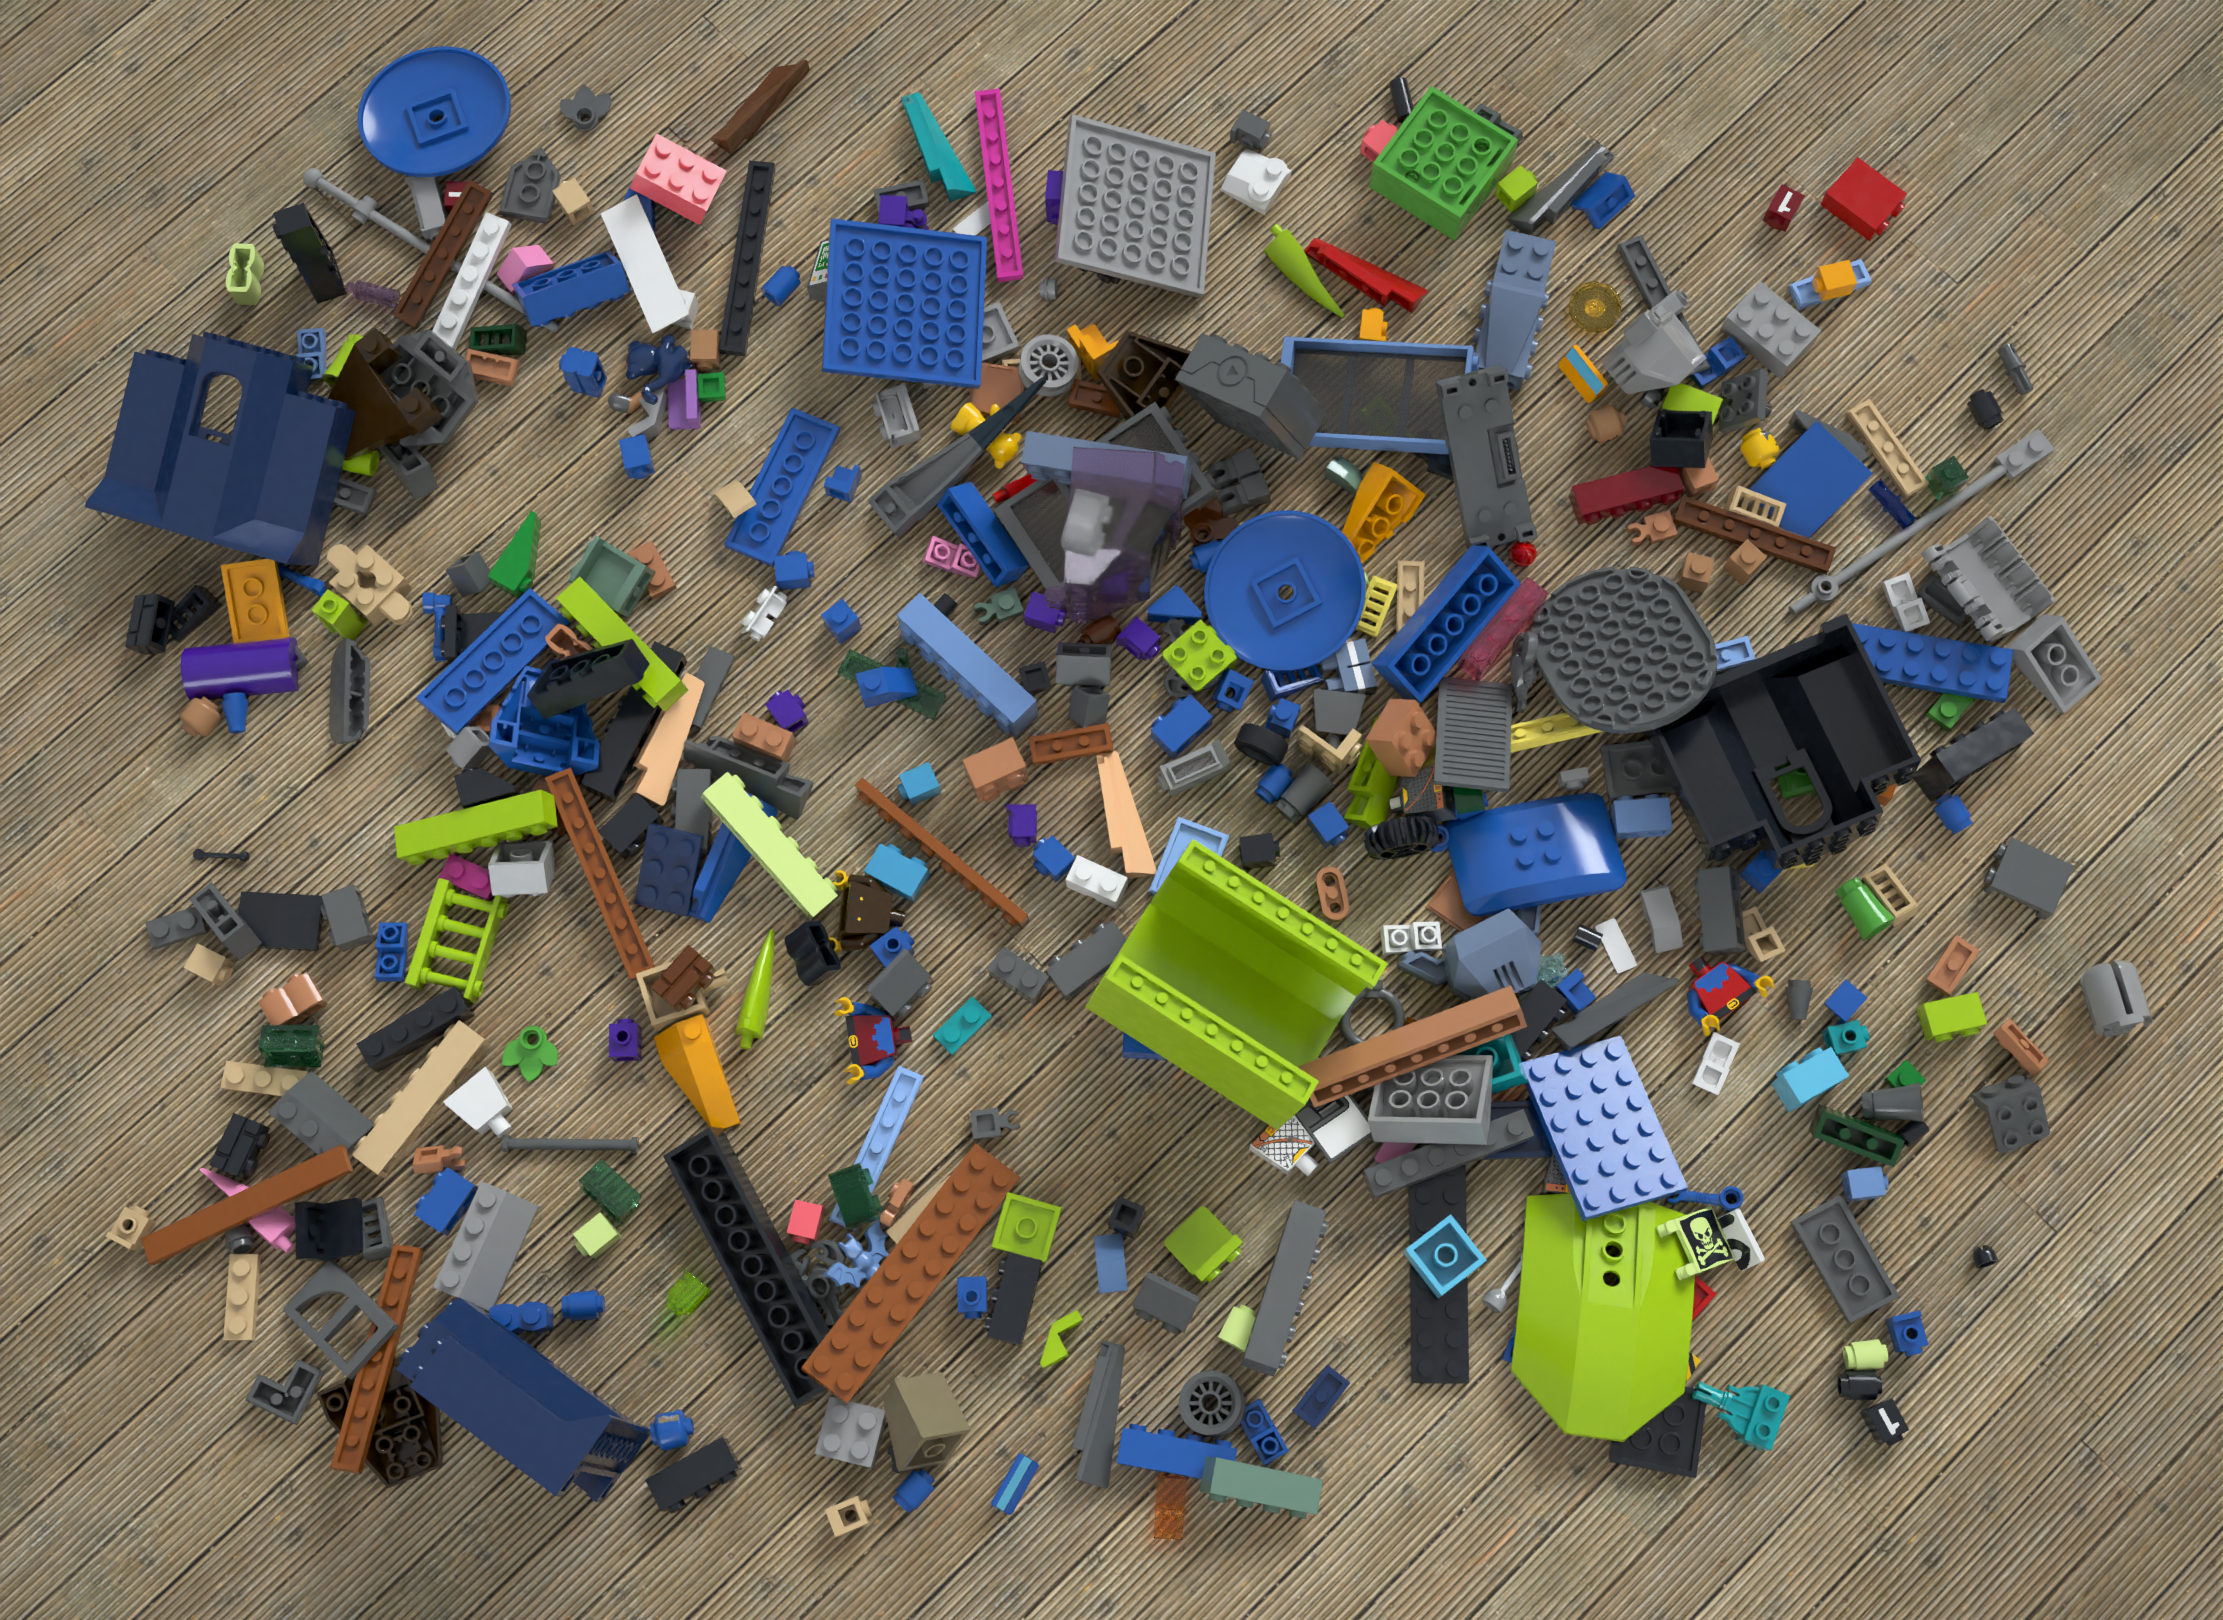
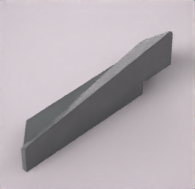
[1506,145,1615,235]

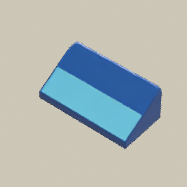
[991,1453,1039,1515]

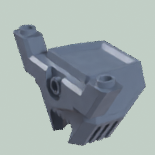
[1396,905,1542,1002]

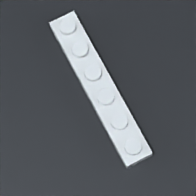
[432,212,512,350]

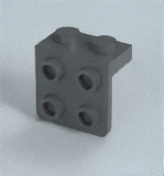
[1972,1074,2050,1154]

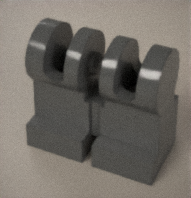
[1207,448,1270,515]

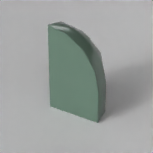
[1325,455,1363,496]

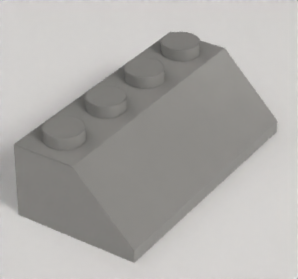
[433,1181,539,1311]

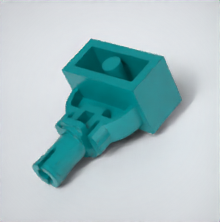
[1692,1381,1790,1451]

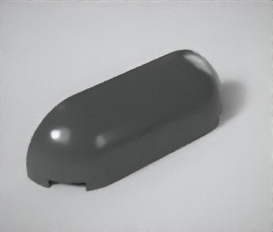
[329,638,370,744]

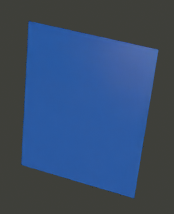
[1749,421,1873,538]

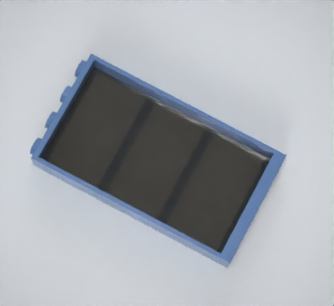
[1281,337,1479,454]

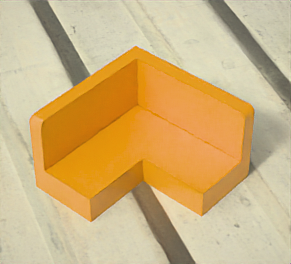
[1067,324,1118,381]

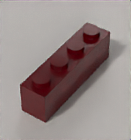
[1569,466,1684,525]

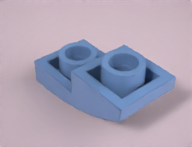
[296,328,327,380]

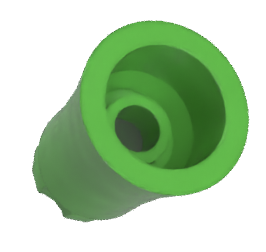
[1835,877,1895,941]

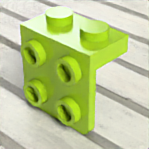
[1163,619,1237,692]
[1164,1206,1243,1285]

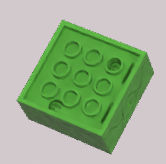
[1369,86,1518,241]

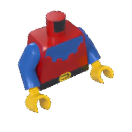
[1687,956,1775,1036]

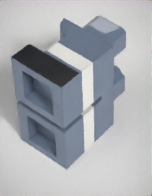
[1320,638,1377,695]

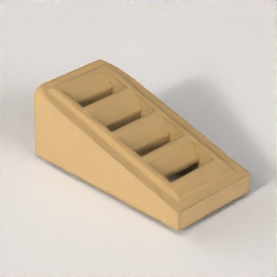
[1724,485,1786,528]
[1862,863,1918,927]

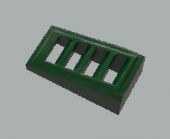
[469,324,527,355]

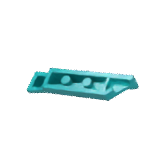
[901,92,976,202]

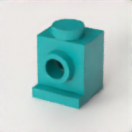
[1821,1020,1870,1057]

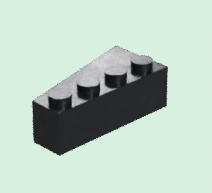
[272,202,347,304]

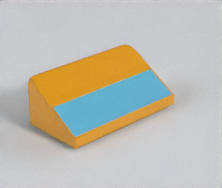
[1558,344,1608,404]

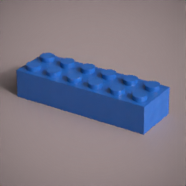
[1371,545,1521,703]

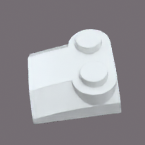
[1221,149,1292,215]

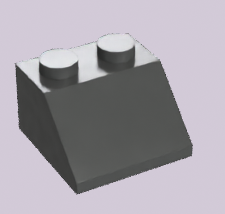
[866,948,933,1021]
[1133,1272,1200,1335]

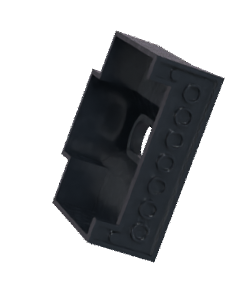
[1642,613,1921,870]

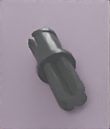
[1997,343,2033,395]

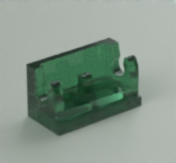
[579,1159,642,1225]

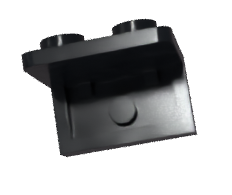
[440,605,503,664]
[295,1198,363,1262]

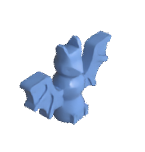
[824,1221,889,1288]

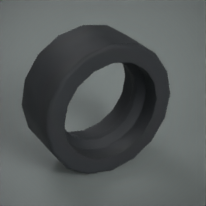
[1234,723,1289,766]

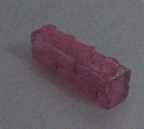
[1458,577,1548,681]

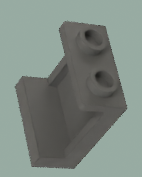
[1983,837,2074,920]

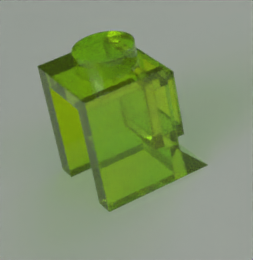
[666,1268,711,1317]

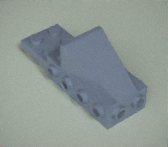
[1473,230,1557,390]

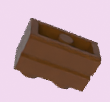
[650,945,716,1012]

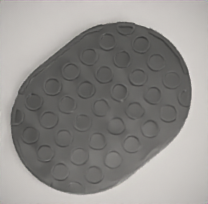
[1531,567,1718,733]

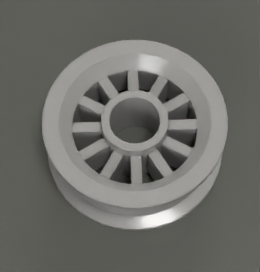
[1019,335,1078,397]

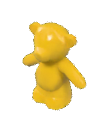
[951,402,1022,469]

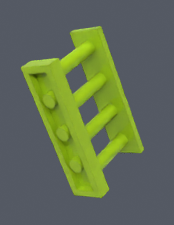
[405,878,509,1004]

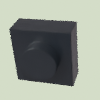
[1019,661,1052,695]

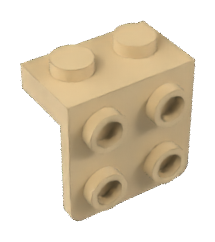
[1297,725,1362,774]

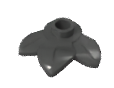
[560,85,611,132]

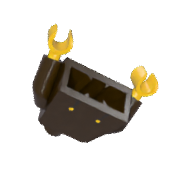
[829,870,905,955]

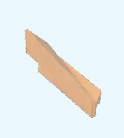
[1096,751,1157,879]

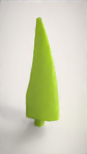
[1264,224,1345,318]
[735,929,774,1050]

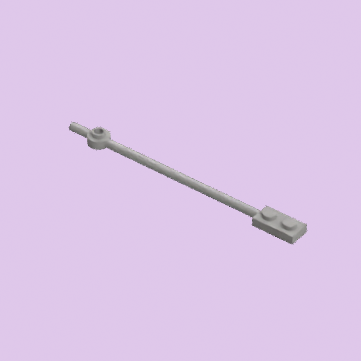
[1788,429,2055,615]

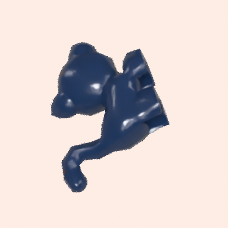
[626,333,694,405]

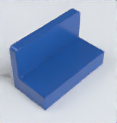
[1571,172,1635,229]

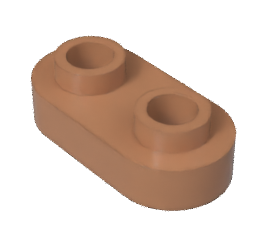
[1316,867,1349,922]

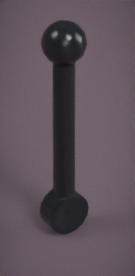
[193,849,250,862]

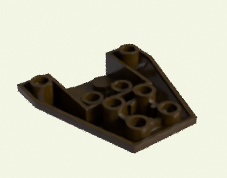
[317,1354,443,1488]

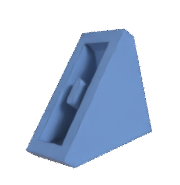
[1094,1234,1128,1294]

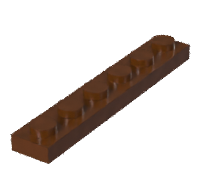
[392,179,494,329]
[1673,495,1836,575]

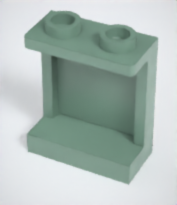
[568,536,656,617]

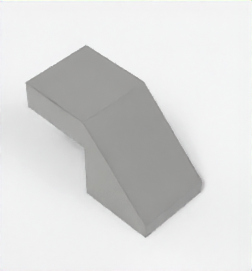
[627,388,668,441]
[1640,885,1683,953]

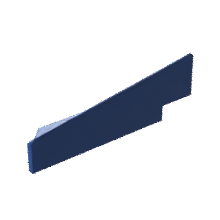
[689,793,778,923]

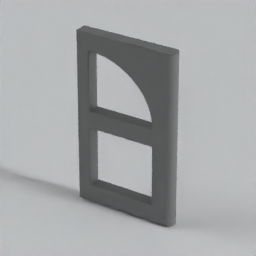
[282,1260,398,1380]

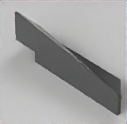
[683,736,813,820]
[1551,972,1680,1051]
[1072,1340,1125,1489]

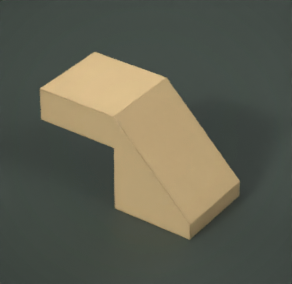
[1742,906,1786,963]

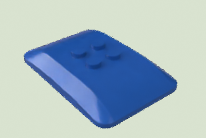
[1445,793,1627,917]

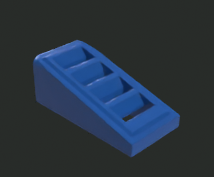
[1261,664,1324,702]

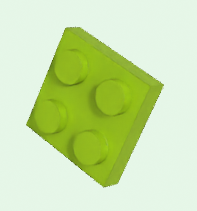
[991,1192,1062,1263]

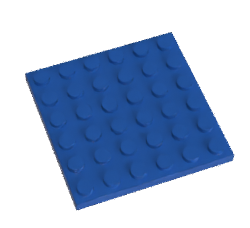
[822,218,987,389]

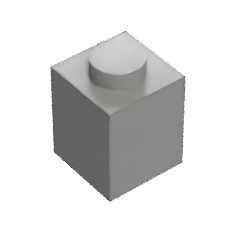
[446,726,492,769]

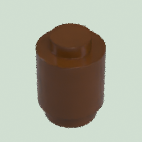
[1080,615,1121,644]

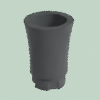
[1274,762,1335,824]
[1862,1082,1924,1122]

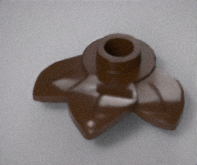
[1184,500,1237,546]

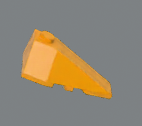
[1342,462,1426,563]
[654,1014,741,1130]

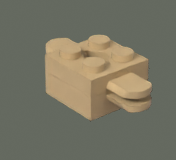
[327,544,414,626]

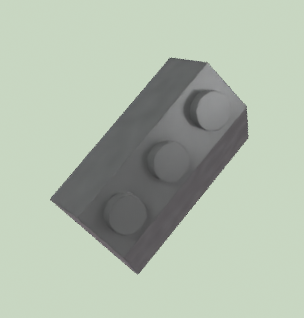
[268,1071,374,1156]

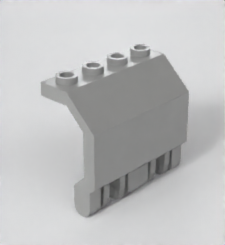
[1921,516,2056,642]

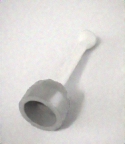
[1482,1254,1522,1314]

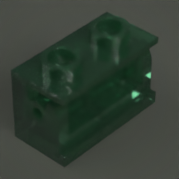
[258,1025,325,1067]

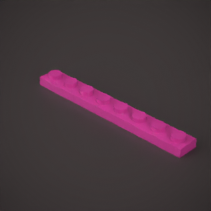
[975,88,1024,282]

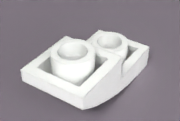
[1380,922,1442,955]

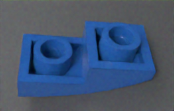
[375,922,408,982]
[1240,1398,1289,1465]

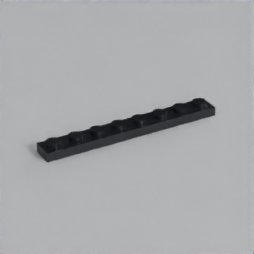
[719,160,776,356]

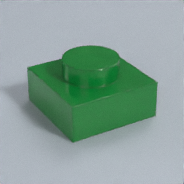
[697,372,726,402]
[1884,1059,1926,1088]

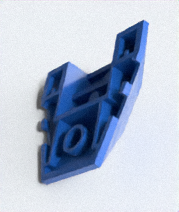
[488,666,600,776]

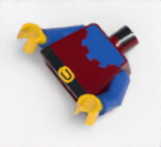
[834,997,913,1085]

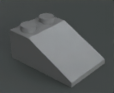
[2006,614,2103,714]

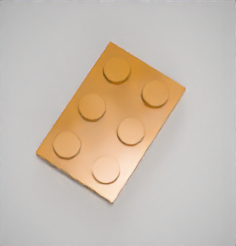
[221,559,290,643]

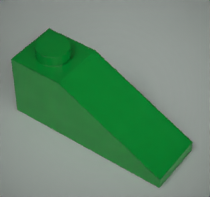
[488,511,541,599]

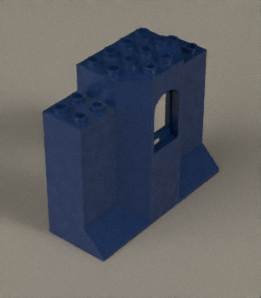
[85,331,356,566]
[396,1297,651,1503]

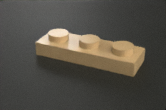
[220,1061,309,1097]
[223,1254,261,1341]

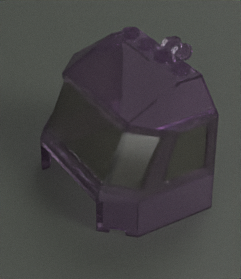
[1044,447,1185,623]

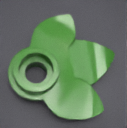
[502,1026,558,1082]

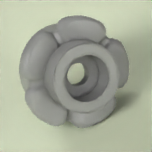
[1040,276,1058,302]

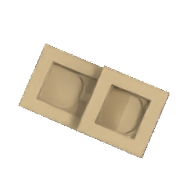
[714,479,756,518]

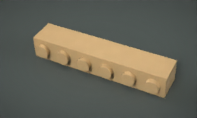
[352,1020,491,1179]

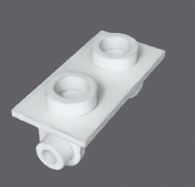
[741,586,788,642]

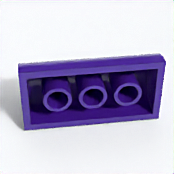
[181,637,299,701]

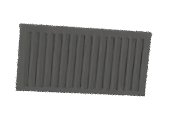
[1433,677,1512,793]

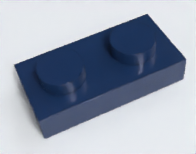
[1292,1365,1350,1429]

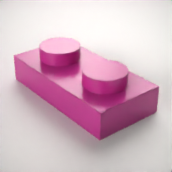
[438,854,493,901]

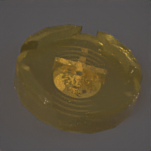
[1569,281,1622,333]

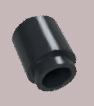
[1967,389,2004,431]
[1837,1371,1882,1400]

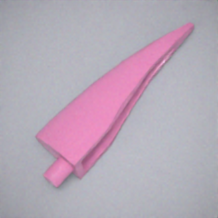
[200,1168,295,1253]

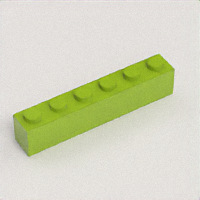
[556,576,689,712]
[394,790,558,865]

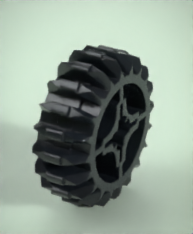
[1364,815,1439,860]

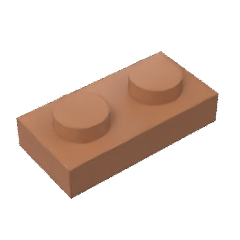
[628,541,677,600]
[1924,935,1980,997]
[1993,1018,2049,1076]

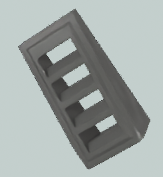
[362,1197,394,1262]

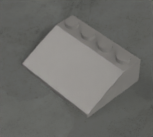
[1368,1055,1493,1145]

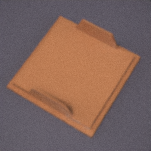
[969,363,1025,421]
[1425,869,1488,932]

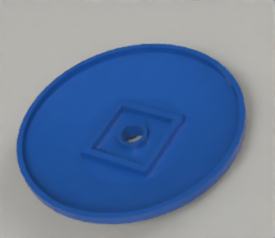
[358,46,511,177]
[1204,510,1366,671]

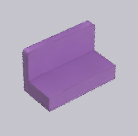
[668,369,701,430]

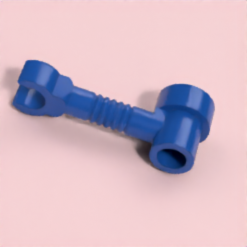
[277,561,328,597]
[422,592,452,662]
[1665,1186,1744,1212]

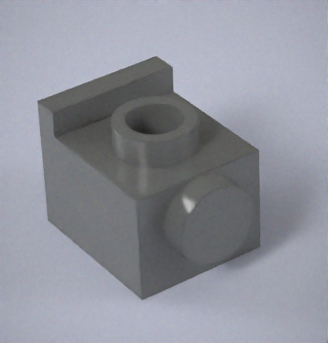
[1230,109,1272,151]

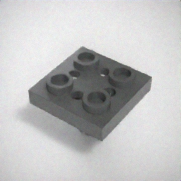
[1719,368,1772,434]

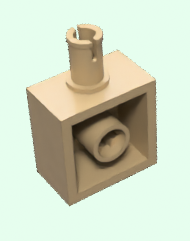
[636,961,730,1032]

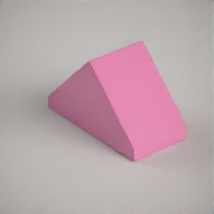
[497,245,555,295]

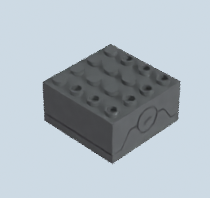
[1175,333,1326,460]

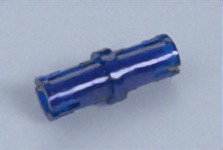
[1868,479,1917,529]

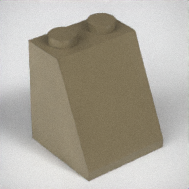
[883,1372,971,1472]

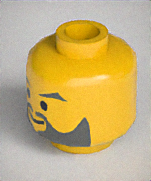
[1740,428,1780,469]

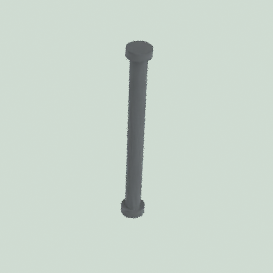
[502,1135,639,1154]

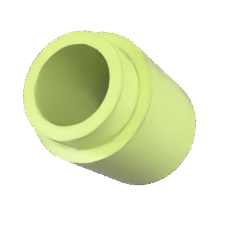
[1843,1339,1888,1371]

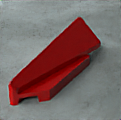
[1304,238,1428,313]

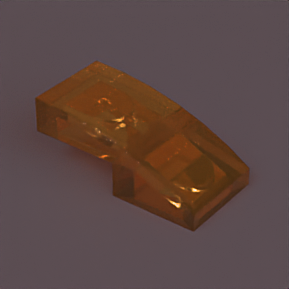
[1154,1475,1186,1540]

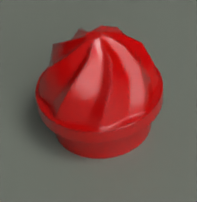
[1510,541,1537,567]

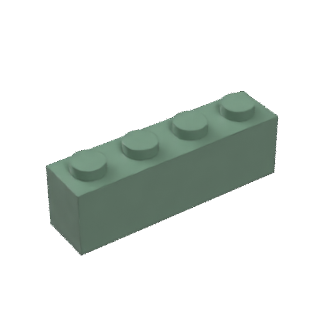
[1200,1457,1323,1519]

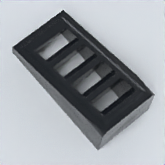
[169,585,221,642]

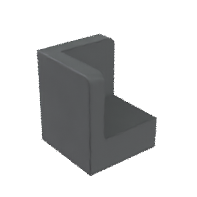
[446,551,491,596]
[1068,686,1110,728]

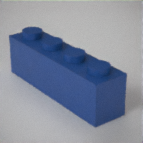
[937,482,1030,588]
[1117,1424,1237,1479]

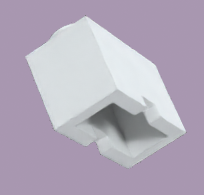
[1066,855,1128,909]

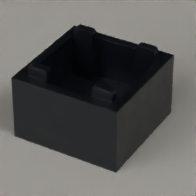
[1650,409,1713,468]

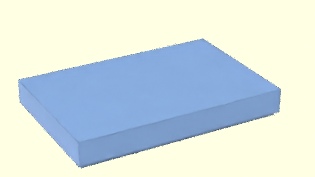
[1149,817,1229,895]

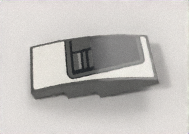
[1295,1055,1372,1164]

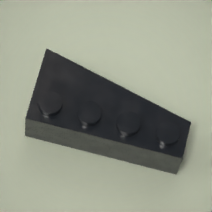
[527,639,650,720]
[1912,707,2034,802]

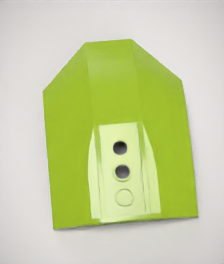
[1510,1193,1695,1442]

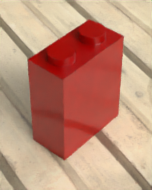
[1820,157,1907,241]

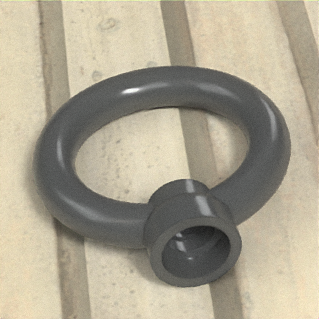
[1339,980,1406,1046]

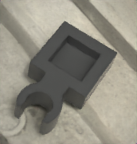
[970,1108,1020,1140]

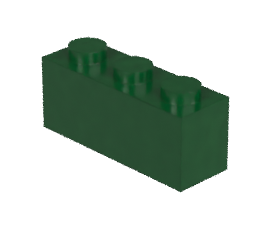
[1808,1104,1905,1167]

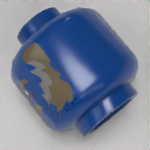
[650,1409,694,1451]

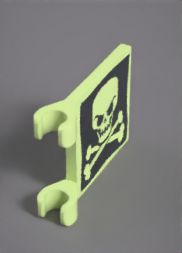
[1656,1206,1735,1280]

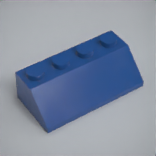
[512,250,630,327]

